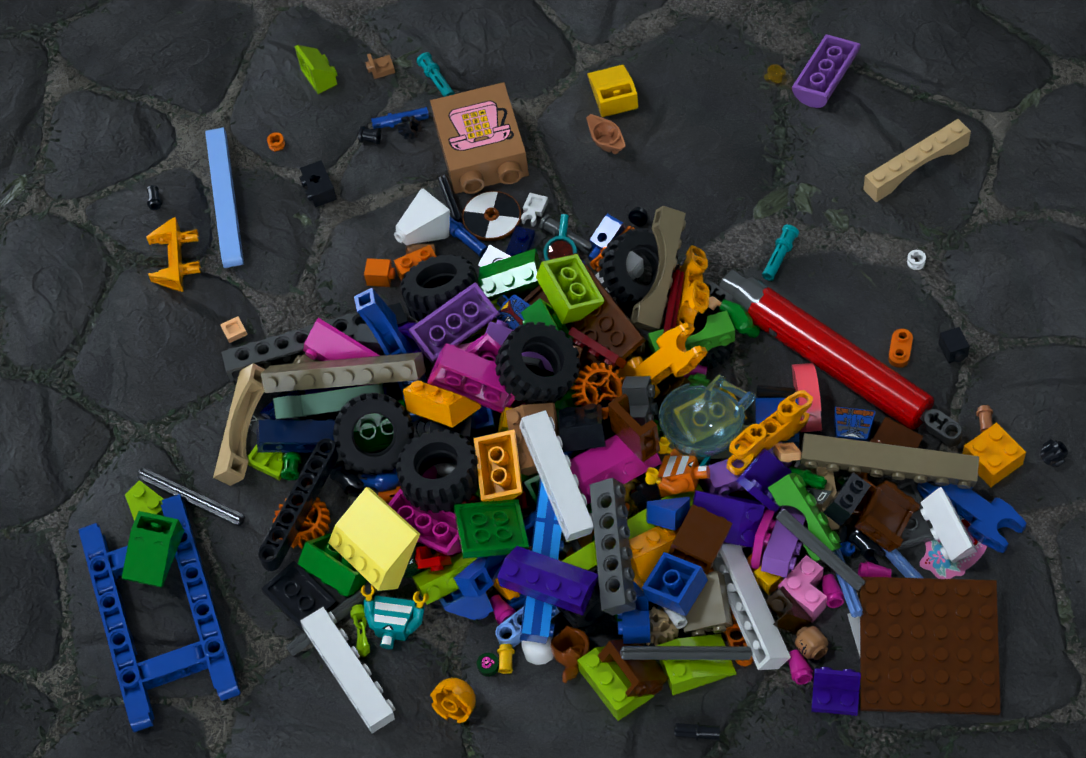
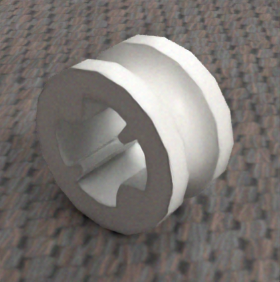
[907,250,926,270]

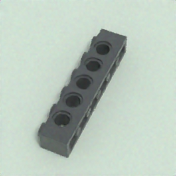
[589,478,637,616]

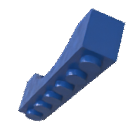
[454,510,536,597]

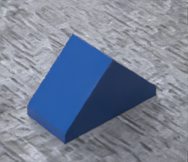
[646,497,690,531]

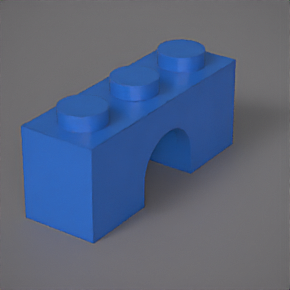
[618,581,651,644]

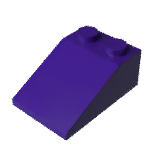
[693,490,765,548]

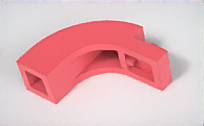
[792,363,822,432]

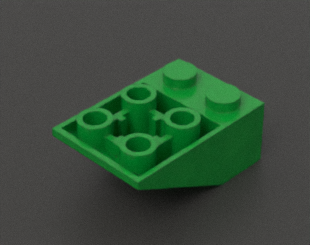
[122,511,185,588]

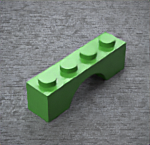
[648,311,735,354]
[768,472,842,562]

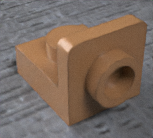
[365,54,395,79]

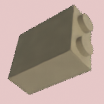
[683,571,733,637]

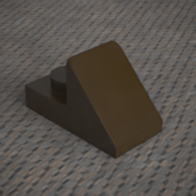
[766,586,812,633]

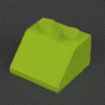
[294,45,338,94]

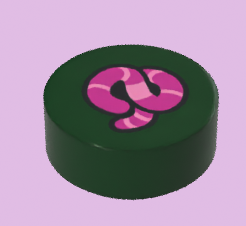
[476,653,499,676]

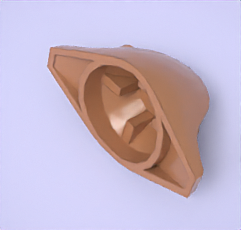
[586,114,626,154]

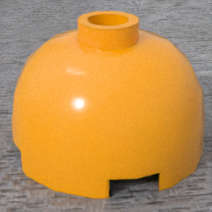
[430,677,476,723]

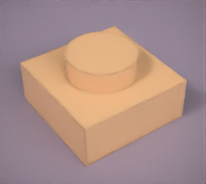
[220,316,247,343]
[773,442,802,463]

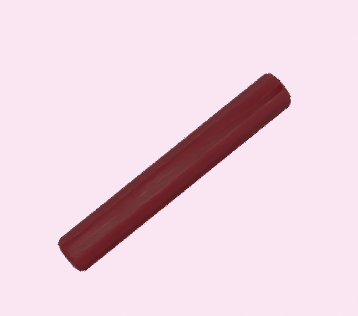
[663,270,685,334]

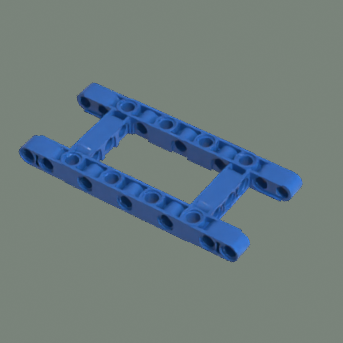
[79,494,241,733]

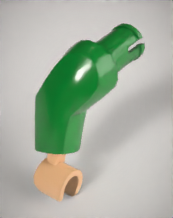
[708,296,760,338]

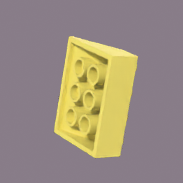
[328,487,420,591]

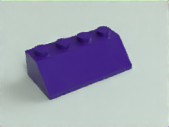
[497,546,598,616]

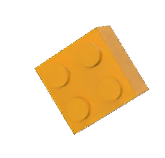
[962,422,1026,488]

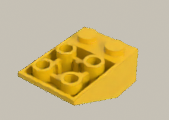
[587,65,638,117]

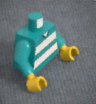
[361,585,429,649]

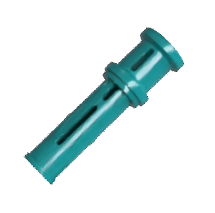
[416,52,455,97]
[762,224,799,281]

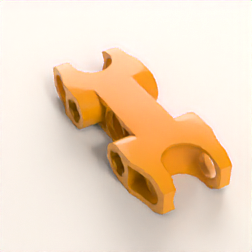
[677,245,710,326]
[617,322,708,399]
[726,390,813,475]

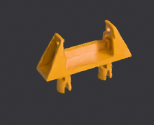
[146,217,201,292]

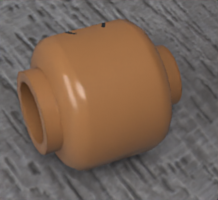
[795,626,828,660]

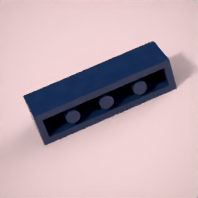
[257,419,335,453]

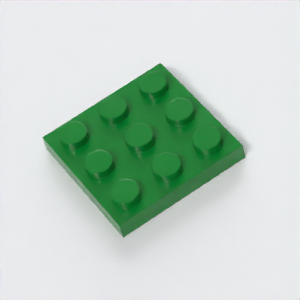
[454,499,529,559]

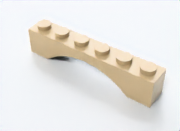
[864,119,971,202]
[213,363,265,486]

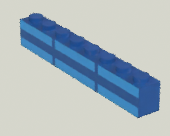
[519,478,564,644]

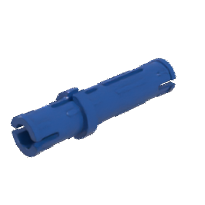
[371,107,429,129]
[449,216,488,257]

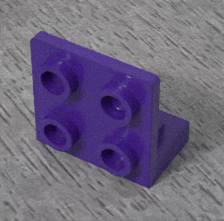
[736,449,792,514]
[811,667,861,716]

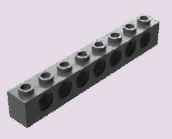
[221,312,366,382]

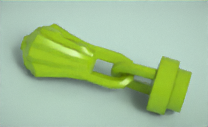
[350,604,370,657]

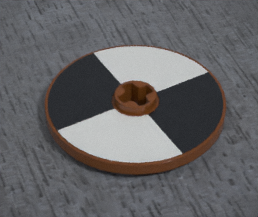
[463,191,521,241]

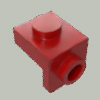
[415,546,452,572]

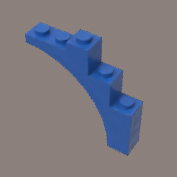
[354,288,427,422]

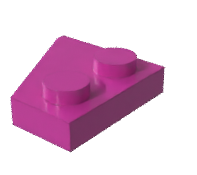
[750,509,776,569]

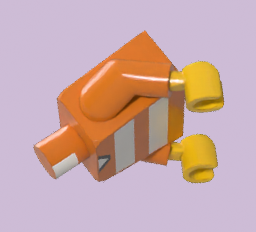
[645,437,710,497]

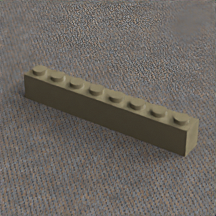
[261,352,426,393]
[800,433,979,489]

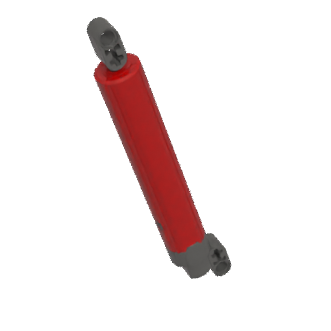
[703,270,962,446]

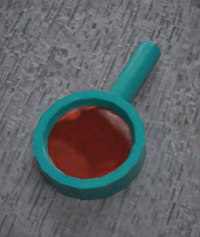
[543,214,578,261]

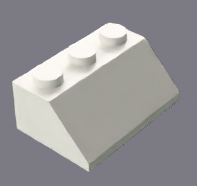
[920,487,977,563]

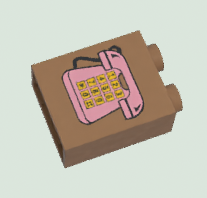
[430,82,529,194]

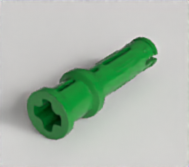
[281,419,301,480]

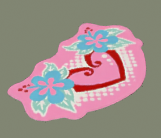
[920,515,987,579]

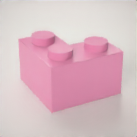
[778,555,827,623]

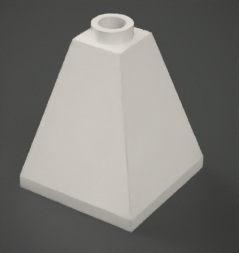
[394,189,450,245]

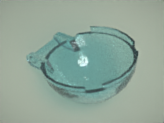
[659,374,756,457]

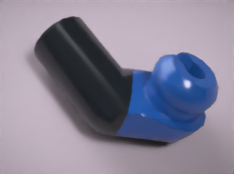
[838,526,855,556]

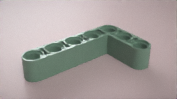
[273,383,384,419]

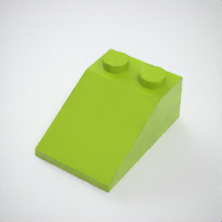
[657,634,736,695]

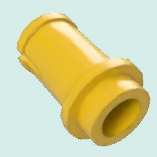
[497,644,515,674]

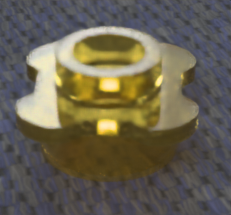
[764,64,786,84]

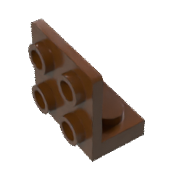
[870,417,923,448]

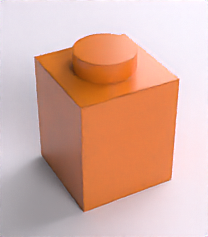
[364,258,395,287]

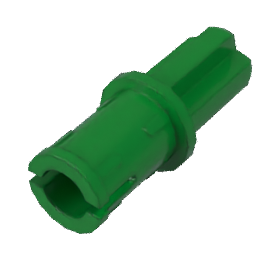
[789,466,827,489]

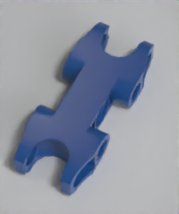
[917,482,1027,553]

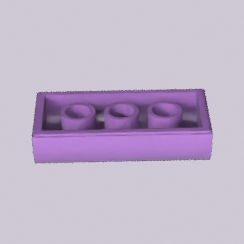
[792,34,860,108]
[409,282,500,363]

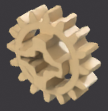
[646,606,679,646]

